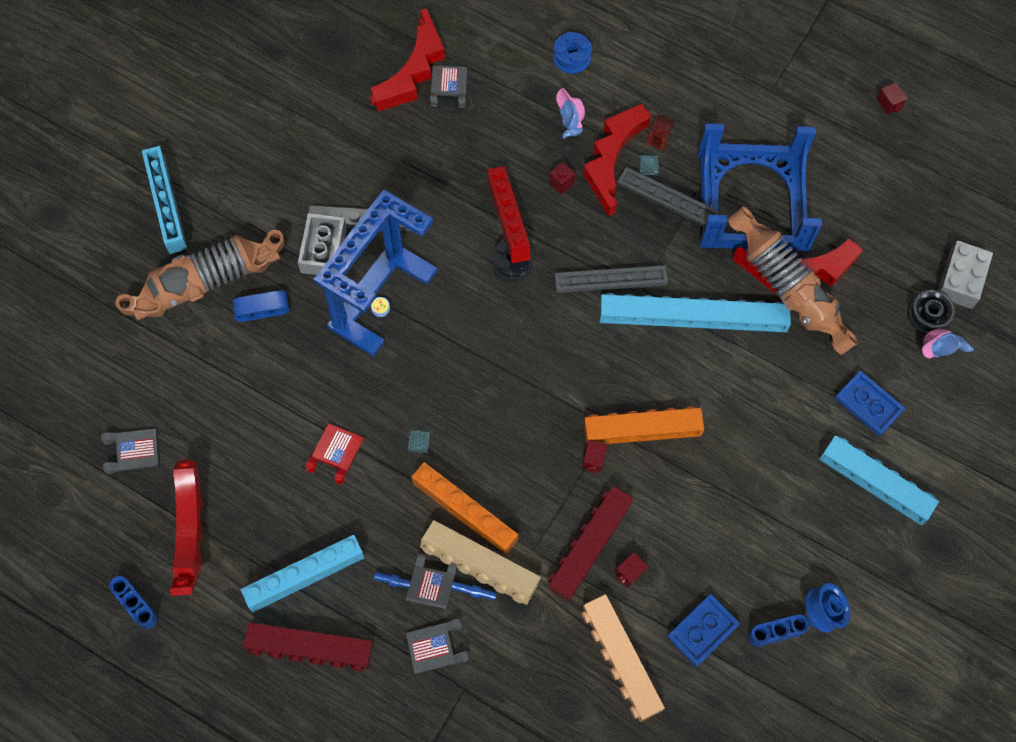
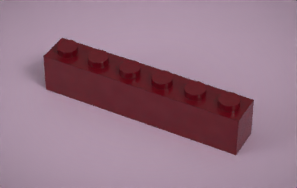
[547,486,634,603]
[243,622,373,672]

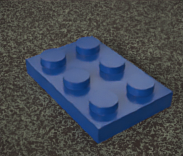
[834,371,905,437]
[667,594,740,667]

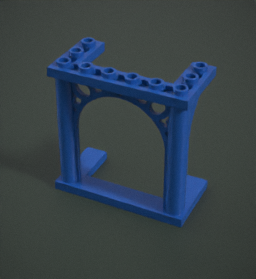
[697,123,822,251]
[313,190,437,357]

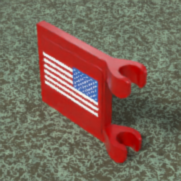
[306,423,364,485]

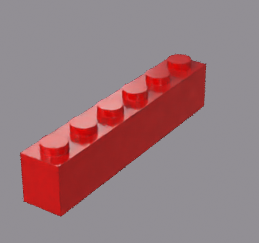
[487,166,530,263]

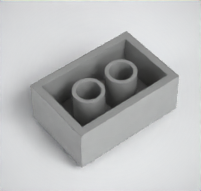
[298,213,347,275]
[938,240,993,309]

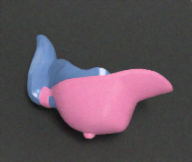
[556,88,585,139]
[922,329,974,358]

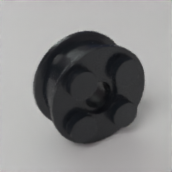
[492,239,533,282]
[908,290,955,334]

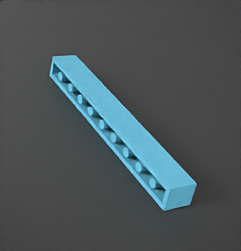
[600,293,791,332]

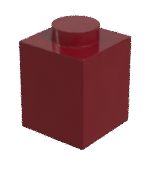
[876,83,907,115]
[549,162,575,195]
[582,440,608,473]
[615,552,648,587]

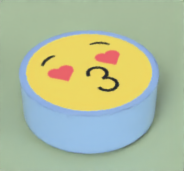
[371,297,390,317]

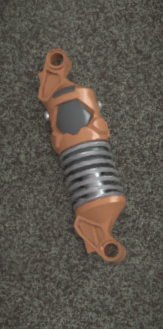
[728,206,858,355]
[115,230,285,320]

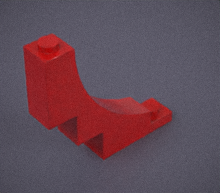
[369,8,445,111]
[583,104,651,216]
[732,239,863,293]
[170,459,203,596]

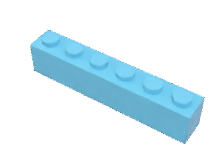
[142,146,188,254]
[819,435,939,526]
[241,535,364,612]

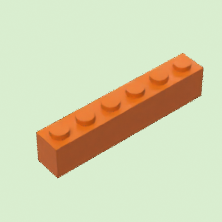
[584,406,704,446]
[412,462,518,556]

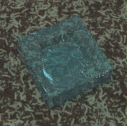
[640,155,658,175]
[408,430,430,453]

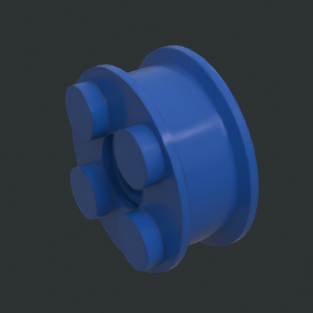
[553,32,592,73]
[804,583,850,633]

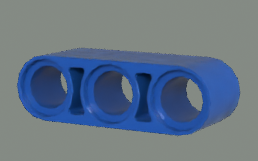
[232,291,289,322]
[109,576,158,629]
[748,615,810,647]

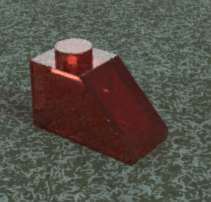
[647,115,676,150]

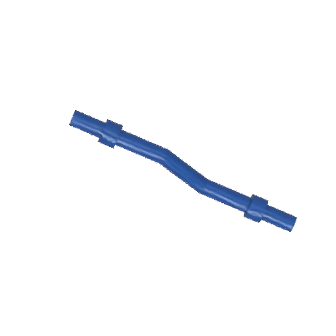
[374,572,497,600]

